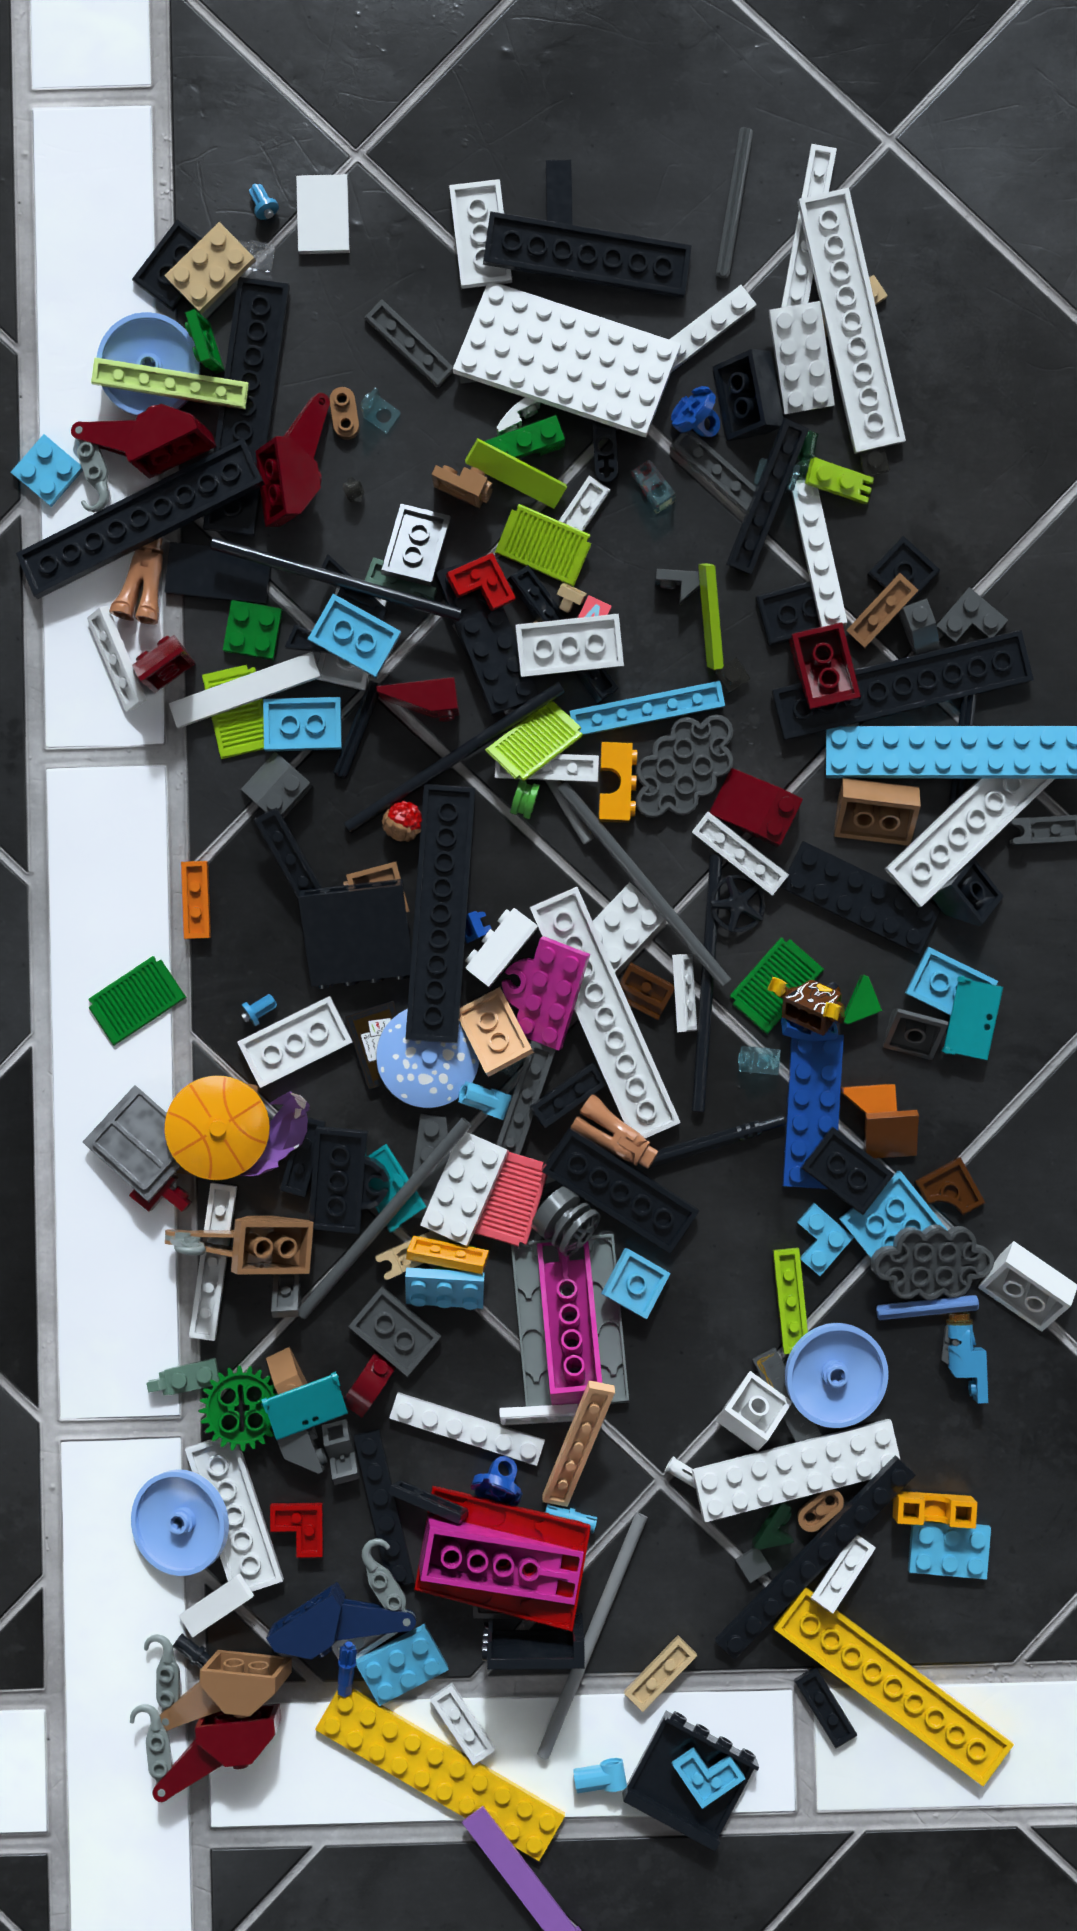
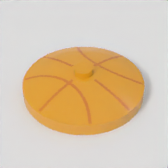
[164,1076,270,1180]

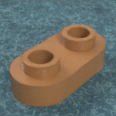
[330,387,360,440]
[797,1488,844,1532]

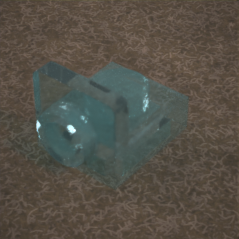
[738,1046,781,1075]

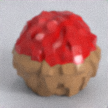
[382,801,422,842]

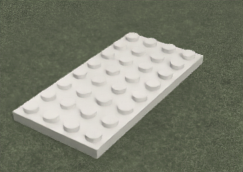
[453,283,681,438]

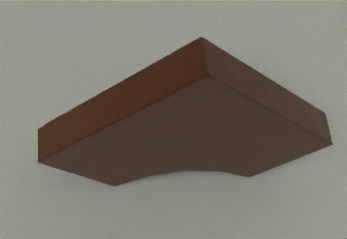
[914,1157,985,1215]

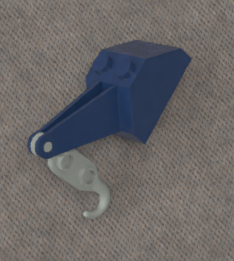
[266,1538,417,1659]

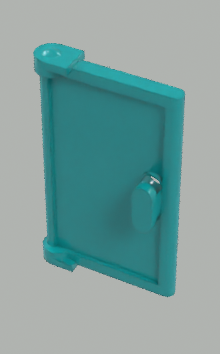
[942,976,1003,1060]
[367,1144,427,1233]
[261,1372,348,1441]

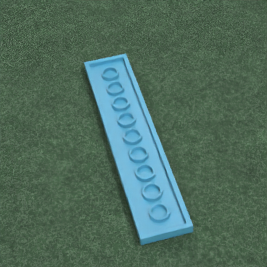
[826,726,1077,779]

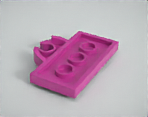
[502,936,591,1051]

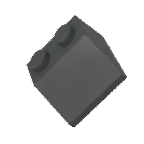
[241,752,313,819]

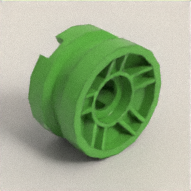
[510,779,540,819]

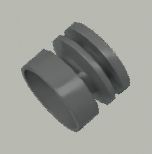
[531,1186,601,1257]

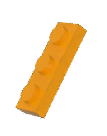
[406,1236,489,1274]

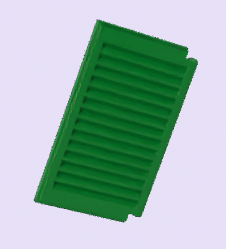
[730,937,824,1034]
[88,956,187,1046]

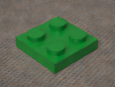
[185,309,225,374]
[223,600,283,660]

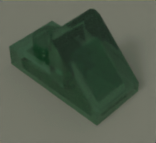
[752,1502,794,1550]

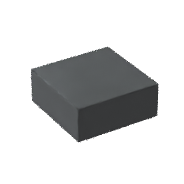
[736,1546,772,1583]

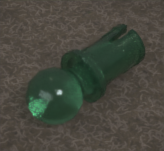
[794,431,819,481]

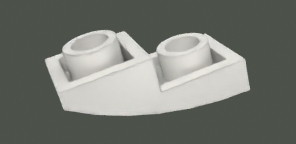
[497,397,540,436]

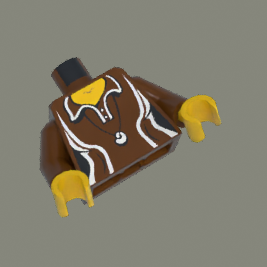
[768,977,845,1036]

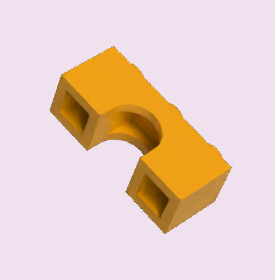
[599,742,637,823]
[893,1491,977,1529]

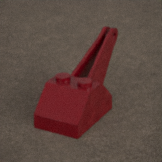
[255,393,330,527]

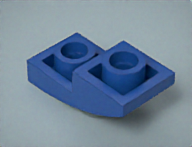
[781,1017,838,1041]

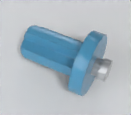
[249,184,279,220]
[241,994,277,1026]

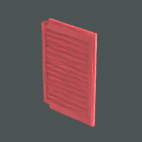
[474,1152,548,1247]

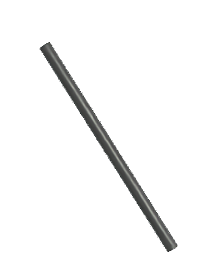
[557,781,731,987]
[299,1118,472,1319]

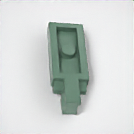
[364,557,437,601]
[146,1358,219,1396]

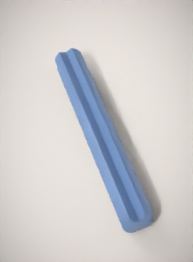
[876,1295,979,1320]

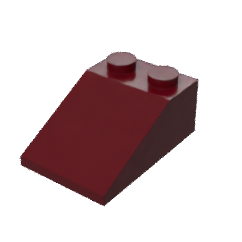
[789,622,861,709]
[132,635,196,693]
[376,677,460,722]
[710,768,803,847]

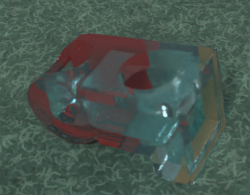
[631,460,676,514]

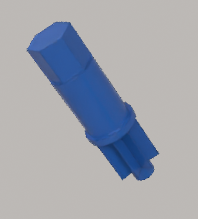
[337,1641,357,1697]

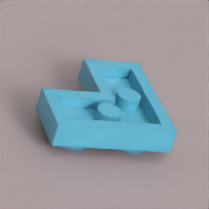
[797,1203,854,1276]
[672,1747,745,1809]

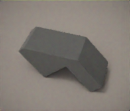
[322,1419,360,1485]

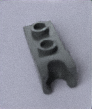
[1007,815,1077,846]

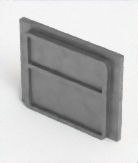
[82,1085,181,1202]

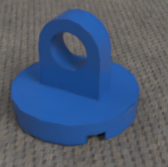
[671,386,720,437]
[471,1456,523,1506]

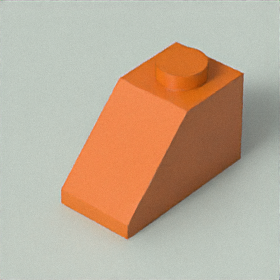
[840,1084,897,1113]

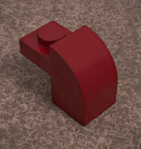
[129,1175,192,1212]
[344,1352,396,1417]

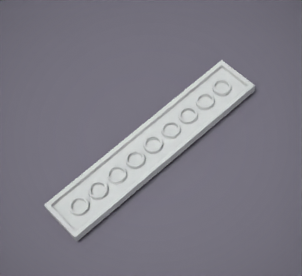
[798,188,906,454]
[530,887,680,1138]

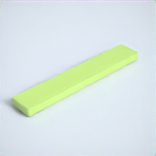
[91,357,249,410]

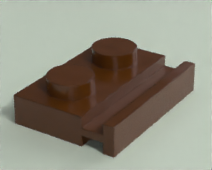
[620,962,674,1020]

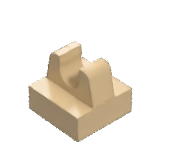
[557,583,587,613]

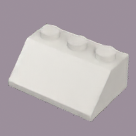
[465,908,538,988]
[978,1241,1077,1332]

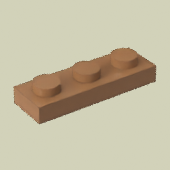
[846,573,918,648]

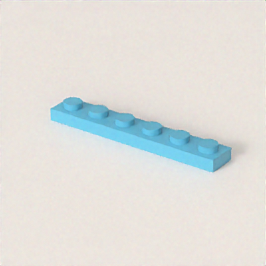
[569,681,725,735]

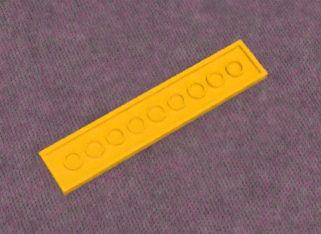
[773,1587,1014,1786]
[315,1688,565,1861]

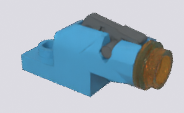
[941,1312,988,1404]

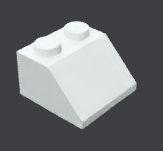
[715,1371,792,1451]

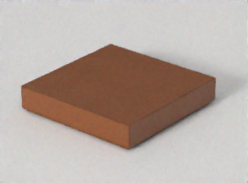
[864,1110,919,1158]

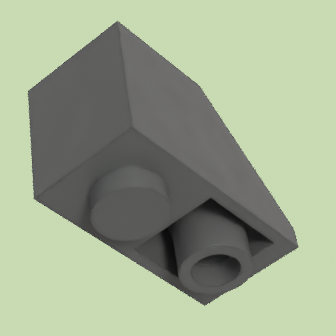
[277,1422,327,1474]

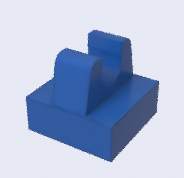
[465,911,491,943]

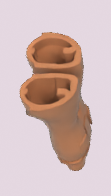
[109,538,164,625]
[571,1094,659,1169]

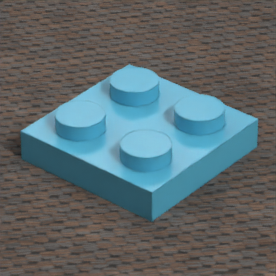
[11,434,83,507]
[601,1248,671,1319]

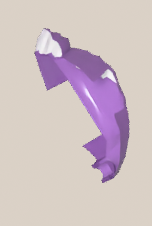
[240,1092,310,1176]

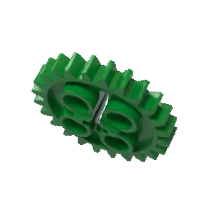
[198,1366,278,1451]

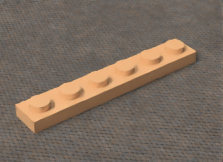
[542,1381,615,1507]

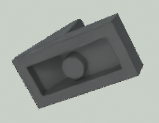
[655,569,700,606]
[271,1274,302,1318]

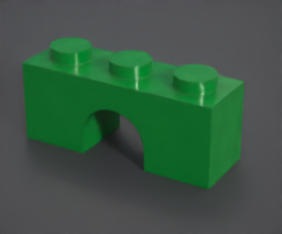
[484,415,565,459]

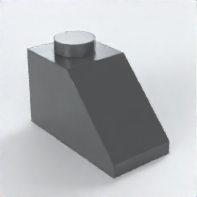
[898,599,940,656]

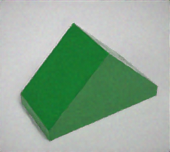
[843,975,882,1024]

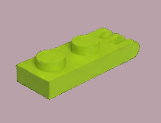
[804,457,874,504]

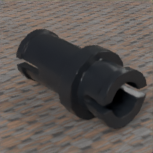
[172,1633,212,1668]

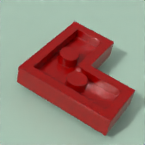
[446,552,516,611]
[270,1503,323,1557]

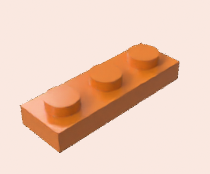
[181,861,211,939]

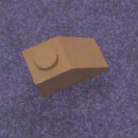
[266,1346,308,1394]

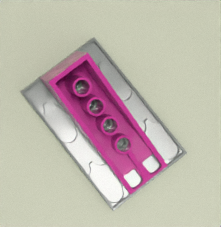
[511,1234,629,1407]

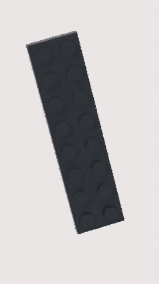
[483,211,692,298]

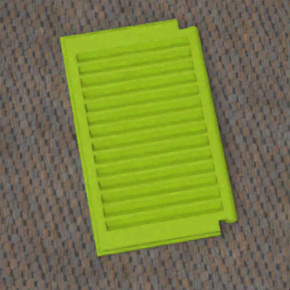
[495,504,591,587]
[202,665,264,759]
[485,701,583,782]

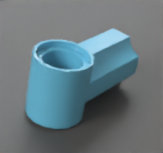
[458,1081,513,1120]
[573,1758,627,1794]

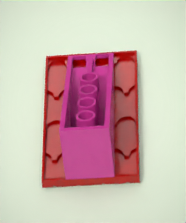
[414,1486,591,1631]

